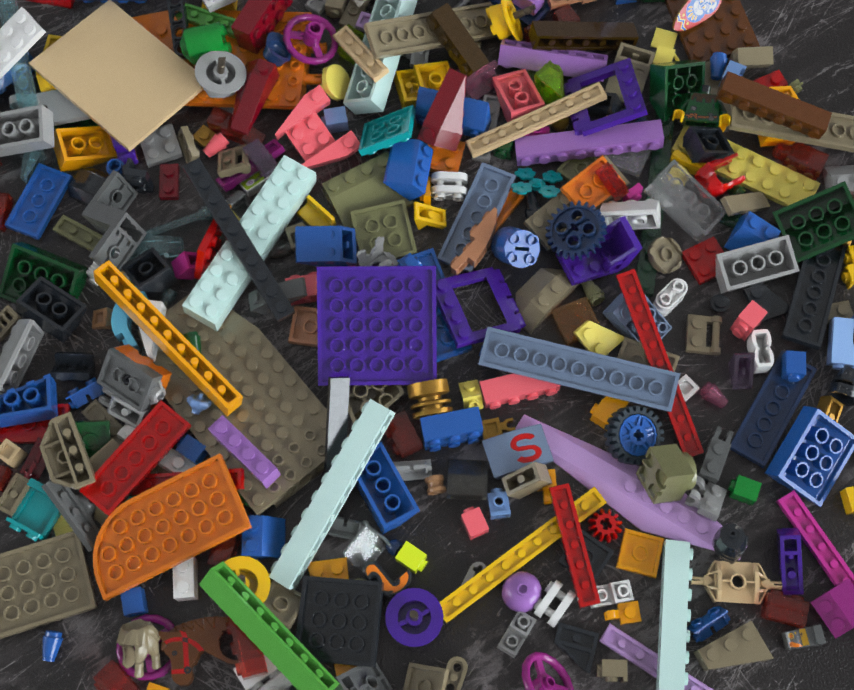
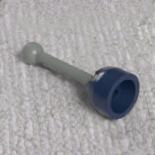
[362,520,404,557]

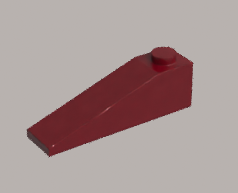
[231,58,280,135]
[417,68,467,151]

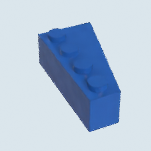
[0,374,58,428]

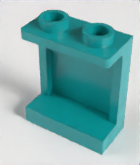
[5,478,61,541]

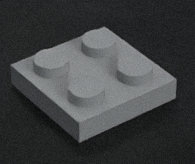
[140,123,183,168]

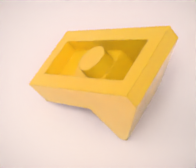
[414,202,447,230]

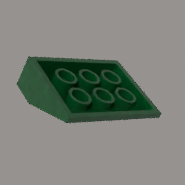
[772,181,854,263]
[0,242,89,303]

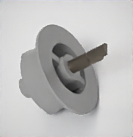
[195,51,247,98]

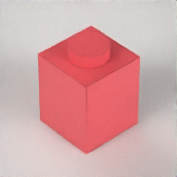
[461,506,489,540]

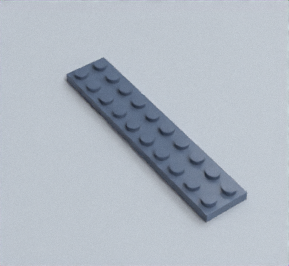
[478,327,680,412]

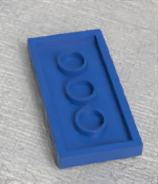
[4,163,73,240]

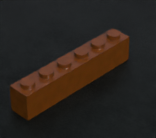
[716,71,832,140]

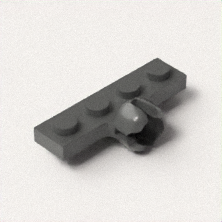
[41,480,100,552]

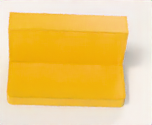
[297,195,336,226]

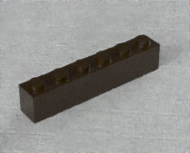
[528,21,639,50]

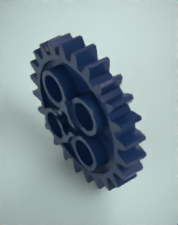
[545,201,607,261]

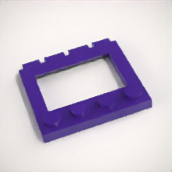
[562,58,648,137]
[436,267,526,348]

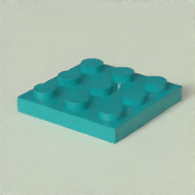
[358,104,416,157]

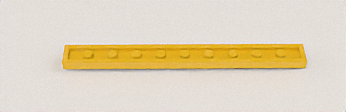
[439,486,607,623]

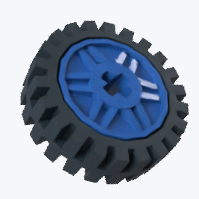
[604,406,664,465]

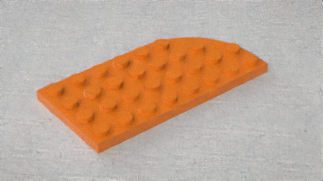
[93,453,252,601]

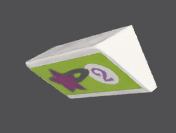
[239,164,274,198]

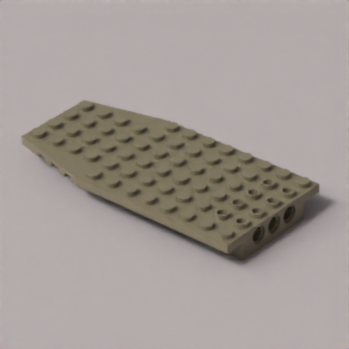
[138,295,349,515]

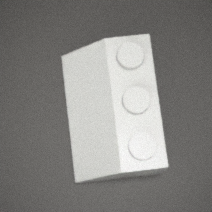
[600,199,661,230]

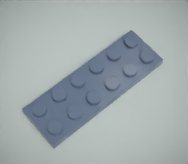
[437,162,516,273]

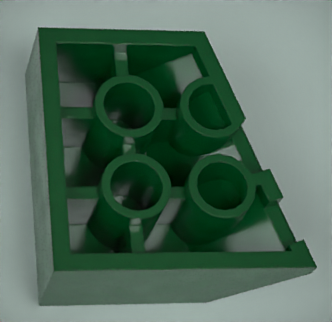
[649,60,705,122]

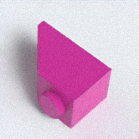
[171,251,212,280]

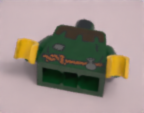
[672,85,731,127]

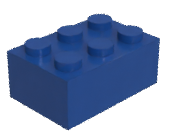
[420,407,483,452]

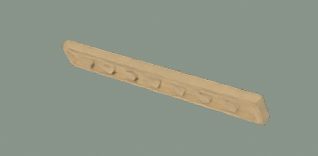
[465,82,607,158]

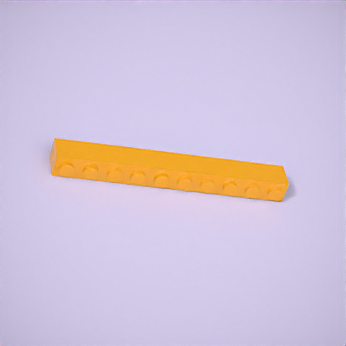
[93,260,243,417]

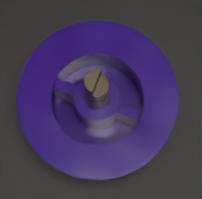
[385,588,443,647]

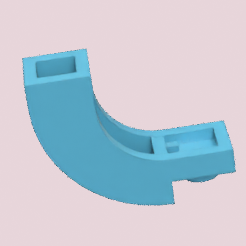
[111,286,149,352]

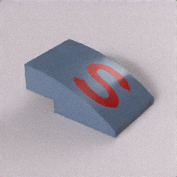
[482,424,554,480]

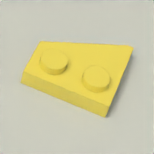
[573,320,624,355]

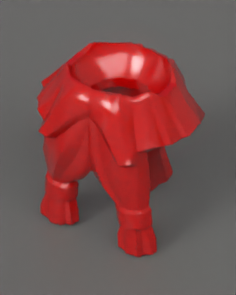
[694,153,746,198]

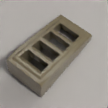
[0,305,22,342]

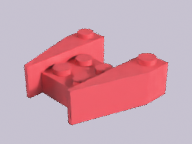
[275,85,360,169]

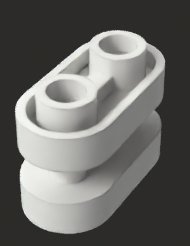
[431,171,468,202]
[653,278,688,317]
[534,580,576,628]

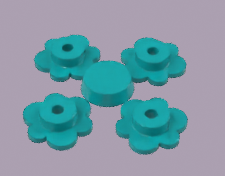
[511,167,563,198]

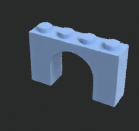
[826,317,854,370]

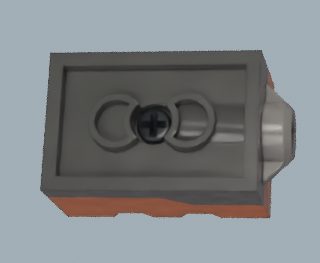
[97,344,172,412]

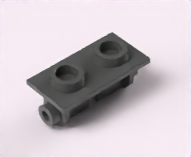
[327,516,366,542]

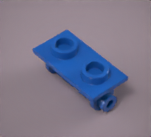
[65,377,105,409]
[687,606,731,642]

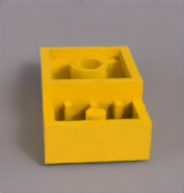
[394,61,450,108]

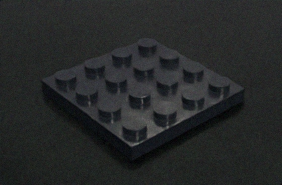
[296,576,384,668]

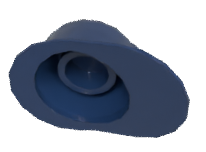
[263,32,291,67]

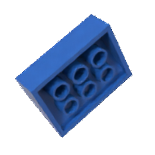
[765,406,854,507]

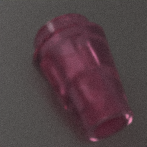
[699,381,729,409]

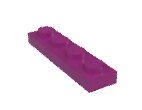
[216,139,285,192]

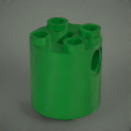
[180,21,232,65]

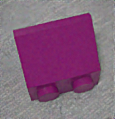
[811,578,854,639]

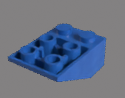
[295,226,357,267]

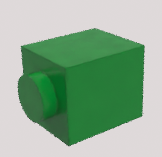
[728,475,762,506]

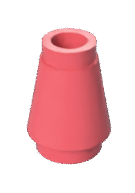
[202,132,229,158]

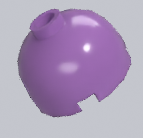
[501,571,542,613]

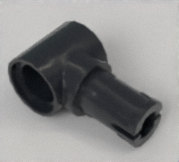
[525,190,543,220]

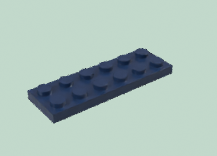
[730,350,817,468]

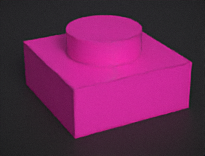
[622,183,643,202]

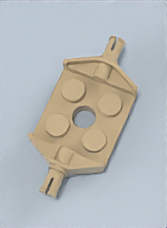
[690,560,782,605]

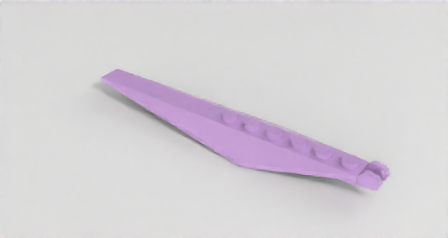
[515,415,747,560]

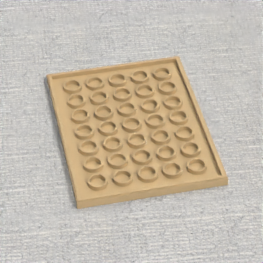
[29,0,204,152]

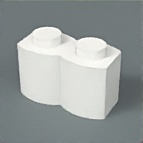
[747,329,774,374]

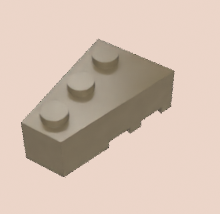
[693,621,774,671]

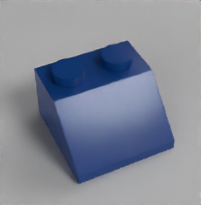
[724,211,781,251]
[241,515,286,560]

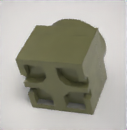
[636,444,697,504]

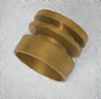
[407,379,453,419]

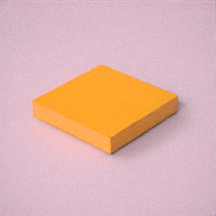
[616,528,664,578]

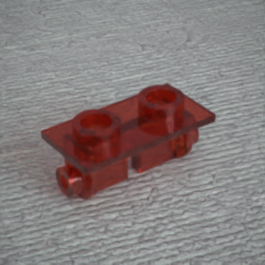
[595,162,630,202]

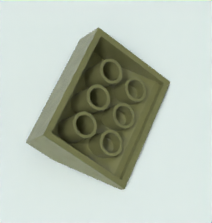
[322,152,414,228]

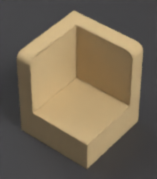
[0,438,28,470]

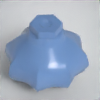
[187,393,212,415]

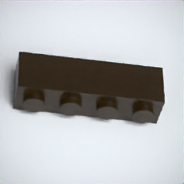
[426,3,489,79]

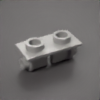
[393,459,432,481]

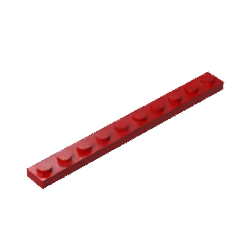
[616,269,704,457]

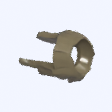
[116,619,161,678]

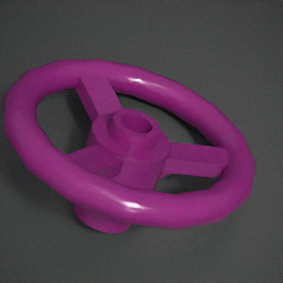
[283,13,339,65]
[116,614,175,680]
[522,652,574,690]

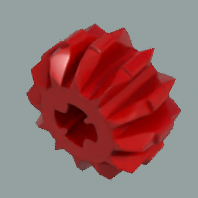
[588,508,622,543]

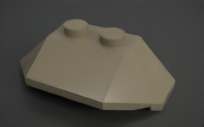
[515,268,580,334]
[39,412,96,490]

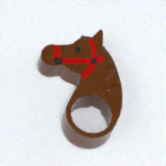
[158,616,258,687]

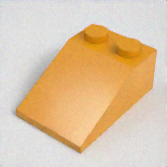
[54,126,117,172]

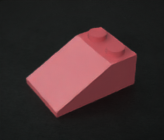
[492,69,545,122]

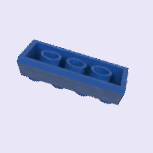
[415,86,492,138]
[355,442,420,534]

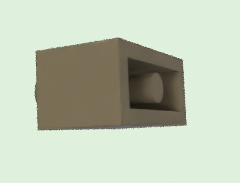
[502,462,552,499]

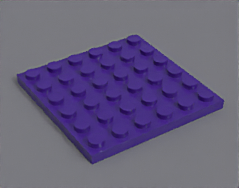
[317,266,437,386]

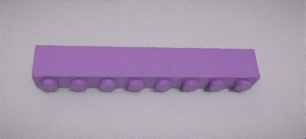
[514,119,664,166]

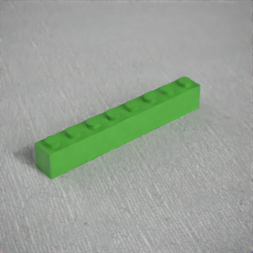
[199,561,340,690]

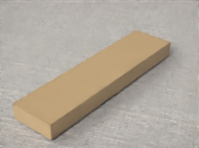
[332,25,389,83]

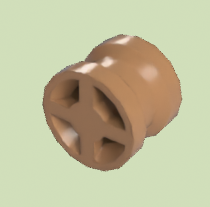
[424,475,447,495]

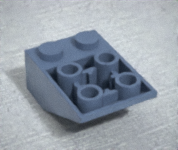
[602,292,672,342]

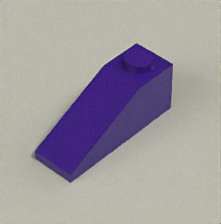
[777,528,804,595]

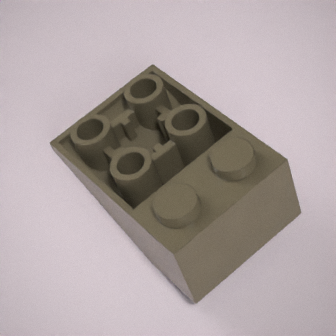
[605,42,655,105]

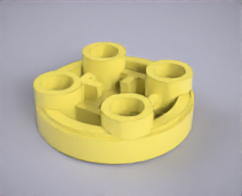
[320,64,350,101]

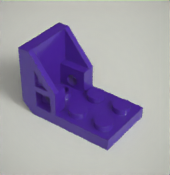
[555,216,643,286]

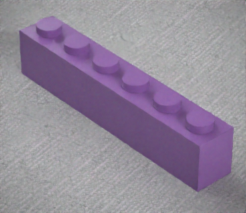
[498,39,608,83]

